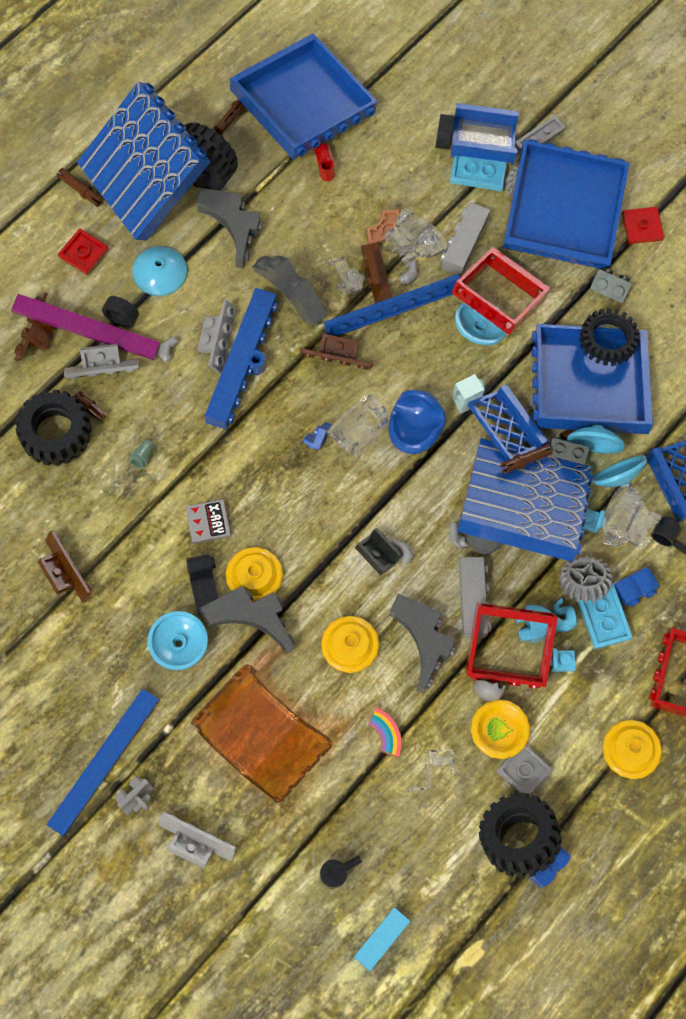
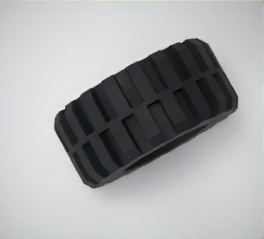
[184,123,238,191]
[15,390,92,466]
[479,793,562,878]

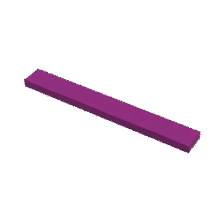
[11,294,160,361]

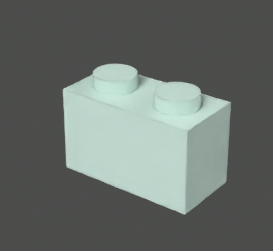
[452,374,485,414]

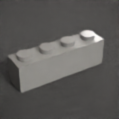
[440,202,490,276]
[458,557,491,638]

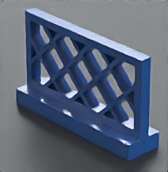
[468,384,548,460]
[646,441,686,523]

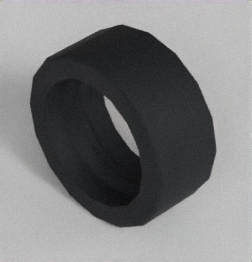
[435,114,454,150]
[102,296,139,328]

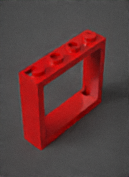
[452,247,550,336]
[465,602,558,689]
[648,628,686,717]

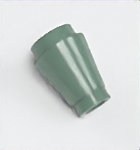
[129,440,154,468]

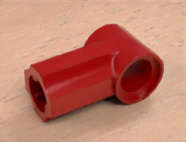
[314,143,335,181]

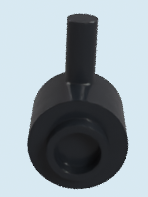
[650,517,686,554]
[320,855,362,889]

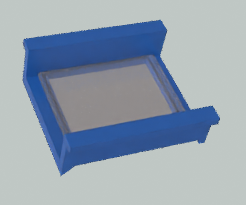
[450,103,519,165]

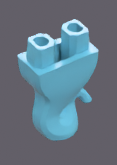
[515,598,577,643]

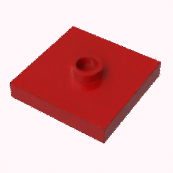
[621,207,664,244]
[57,228,109,276]

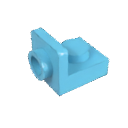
[581,509,606,533]
[550,648,576,672]

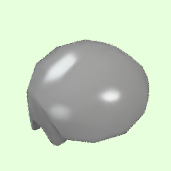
[474,680,506,701]

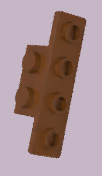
[361,243,392,303]
[14,292,55,361]
[300,333,374,370]
[38,530,91,603]

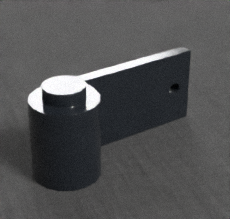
[186,554,218,616]

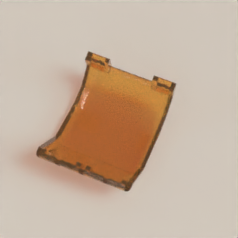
[191,664,332,803]

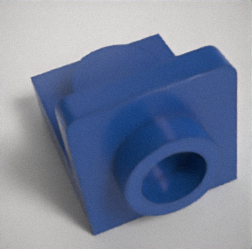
[302,422,332,450]

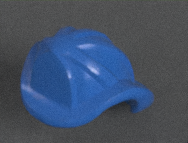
[388,390,446,454]

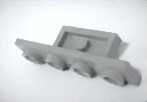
[197,300,236,373]
[64,344,139,379]
[158,812,236,868]

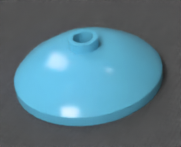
[133,246,187,296]
[455,303,507,345]
[567,425,625,454]
[592,455,647,488]
[148,611,208,671]

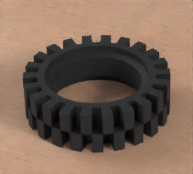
[579,308,640,366]

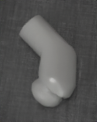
[399,261,418,284]
[449,523,469,549]
[392,539,414,564]

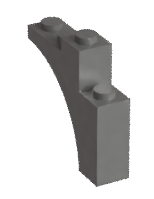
[196,188,263,268]
[252,255,327,326]
[200,586,295,655]
[389,594,456,693]

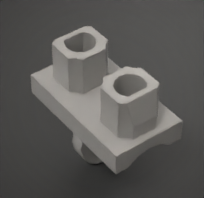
[115,776,154,816]

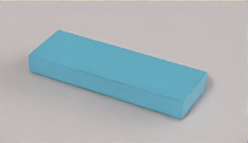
[354,907,410,972]

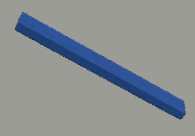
[323,274,460,336]
[46,688,159,837]

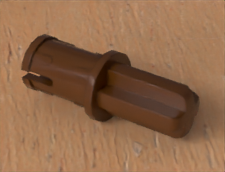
[74,391,107,421]

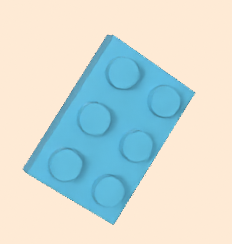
[450,155,507,192]
[578,584,633,650]

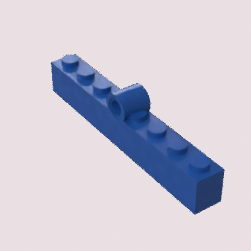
[205,288,279,430]

